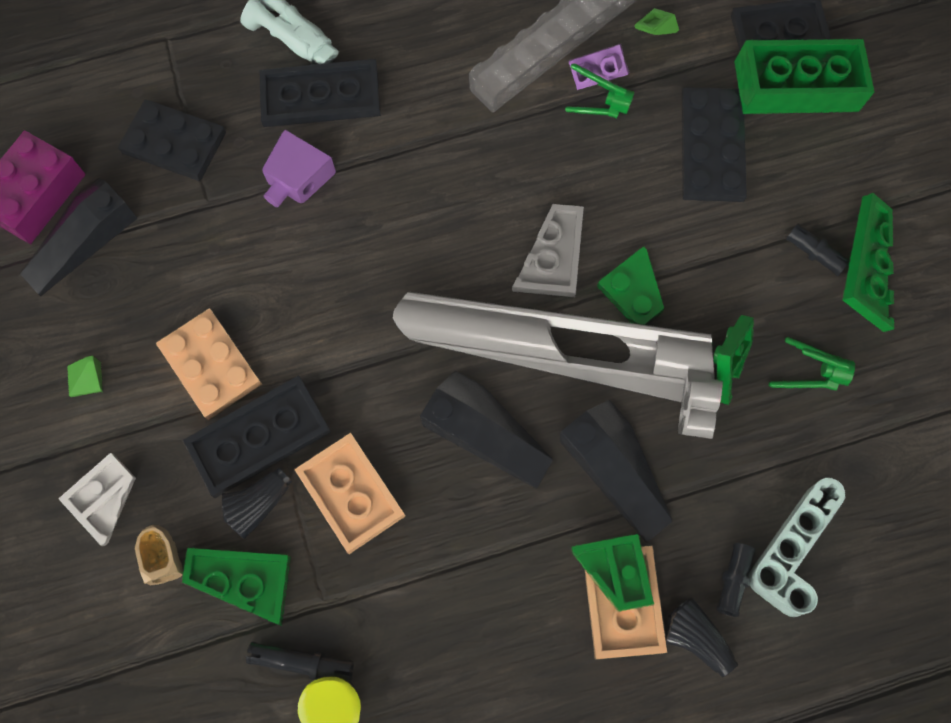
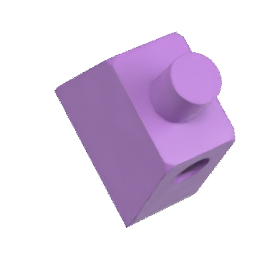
[263,130,336,207]

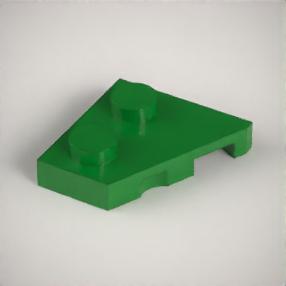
[597,246,664,325]
[713,315,754,405]
[571,534,654,612]

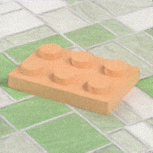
[156,308,262,420]
[294,433,405,554]
[585,546,667,660]

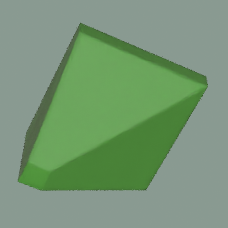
[635,8,679,35]
[68,356,103,397]

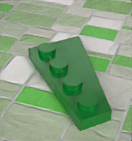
[843,193,894,332]

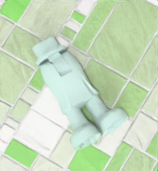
[241,0,339,64]

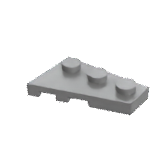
[512,204,584,297]

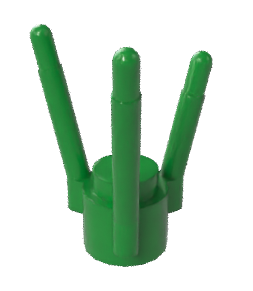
[565,63,635,119]
[769,337,855,391]

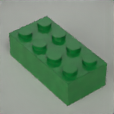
[734,39,874,114]

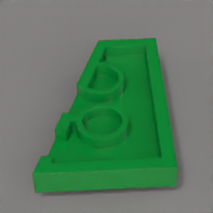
[182,548,291,626]

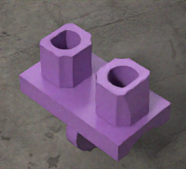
[569,44,629,90]

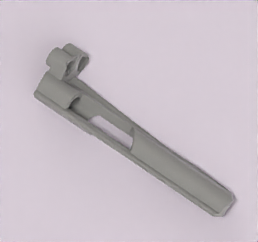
[393,292,723,439]

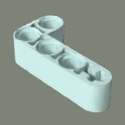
[748,478,845,617]

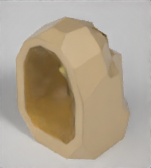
[135,525,183,585]

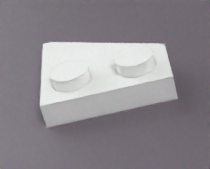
[59,453,136,546]

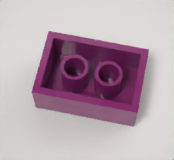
[0,130,86,245]

